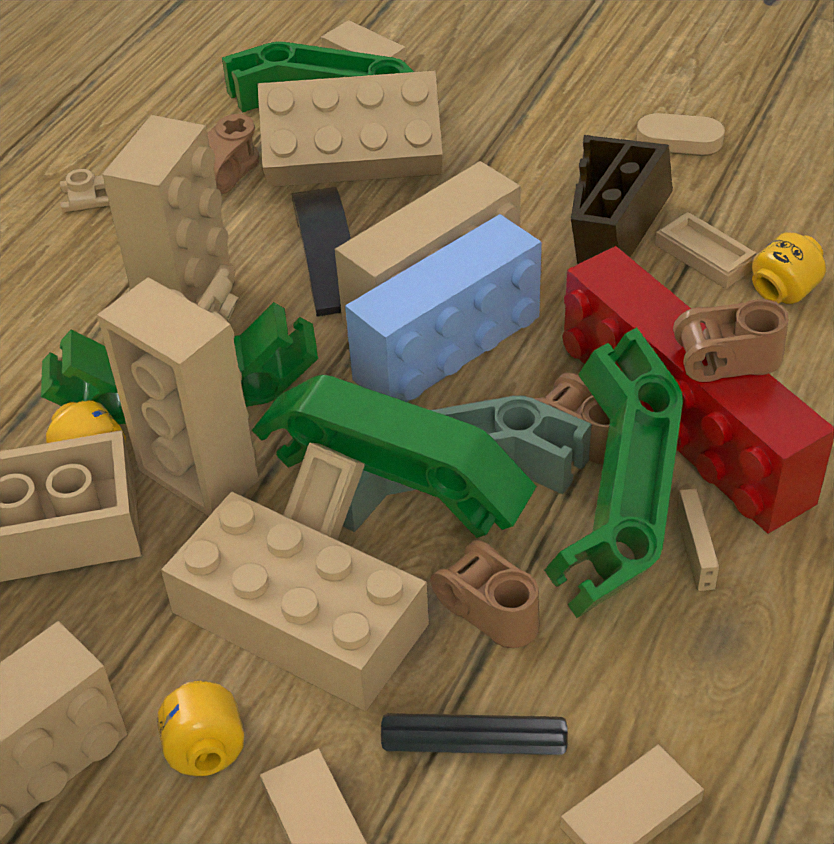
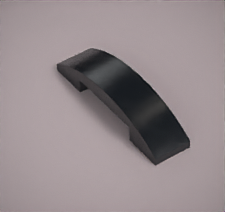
[291,187,351,317]

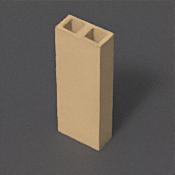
[676,489,719,591]

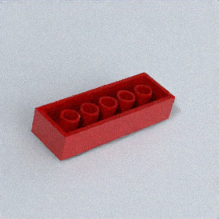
[562,246,834,534]

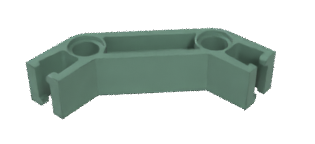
[343,396,592,532]

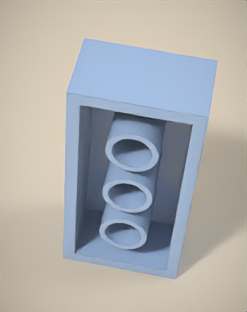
[345,214,542,402]

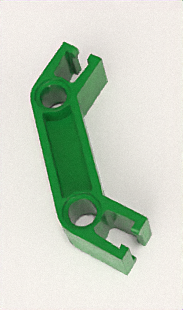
[222,41,414,113]
[41,302,319,425]
[544,327,683,618]
[251,375,537,538]

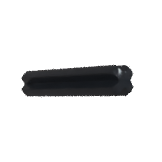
[381,713,568,755]

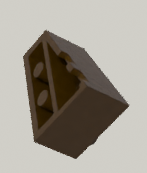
[571,135,673,264]

